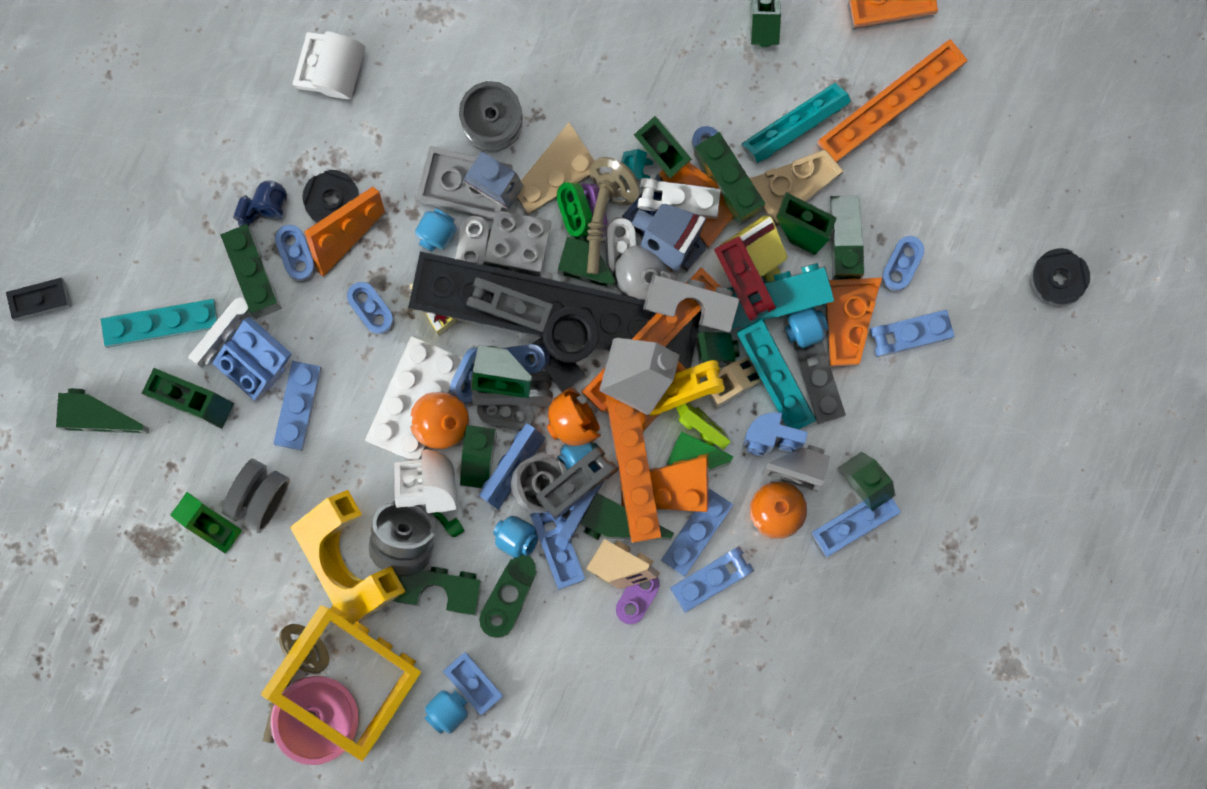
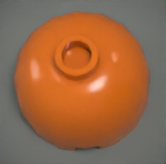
[547,388,601,446]
[410,392,470,450]
[750,481,807,539]

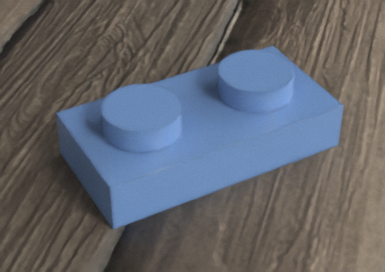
[443,652,503,716]

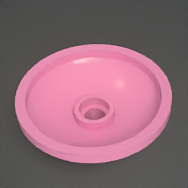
[271,676,358,765]

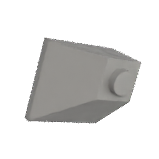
[599,338,680,415]
[762,445,830,492]

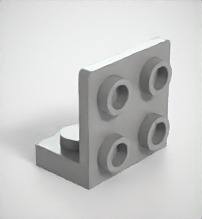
[484,210,551,277]

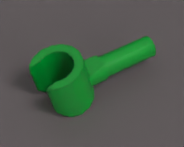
[431,512,465,537]

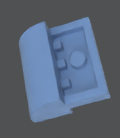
[212,317,292,401]
[742,412,808,456]

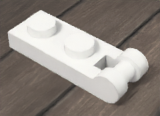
[638,178,720,219]
[188,297,251,368]

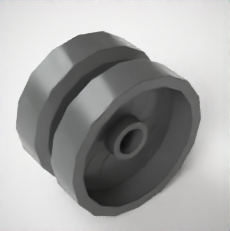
[459,81,523,152]
[222,458,290,533]
[369,501,436,575]

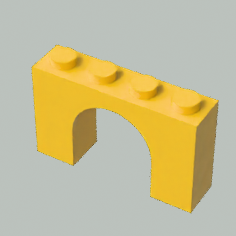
[290,490,405,625]

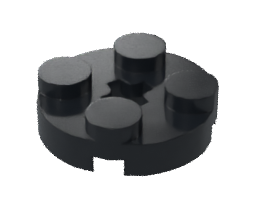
[302,170,360,223]
[1031,248,1090,306]

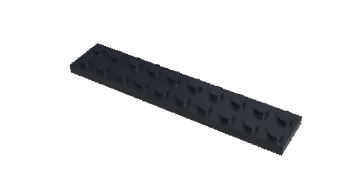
[408,251,701,369]

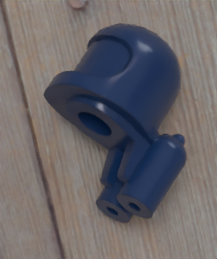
[233,180,287,226]

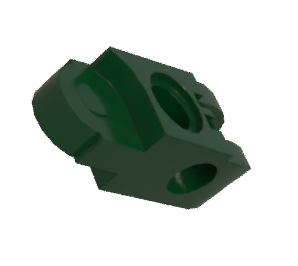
[479,555,537,638]

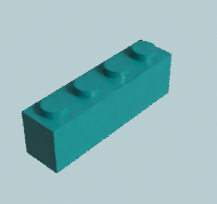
[725,263,834,330]

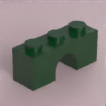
[694,132,766,226]
[220,224,282,319]
[391,566,483,616]

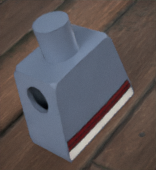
[463,152,524,210]
[632,204,706,272]

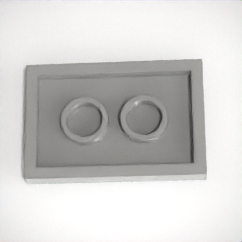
[416,146,513,220]

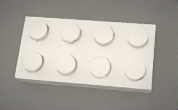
[365,336,463,461]

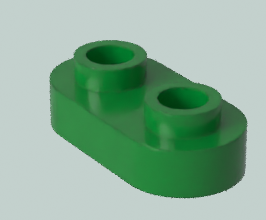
[557,182,593,237]

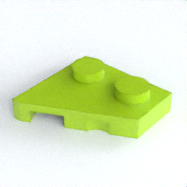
[676,403,731,450]

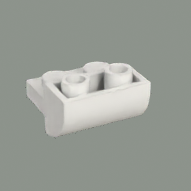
[292,31,365,99]
[394,450,456,513]

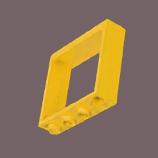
[260,605,421,762]

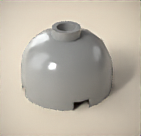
[614,244,673,300]
[511,454,567,513]

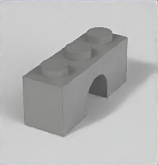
[643,271,739,333]

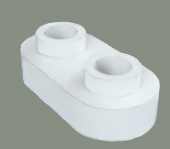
[456,216,489,265]
[605,217,636,272]

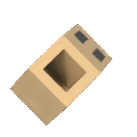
[703,356,762,409]
[586,539,660,590]

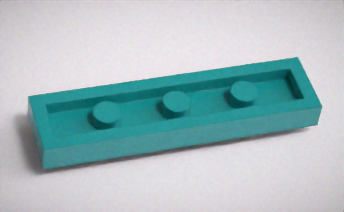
[741,82,852,163]
[100,299,218,348]
[737,318,816,430]

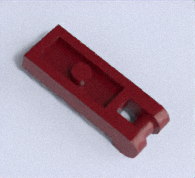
[714,236,776,322]

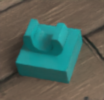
[621,149,654,182]

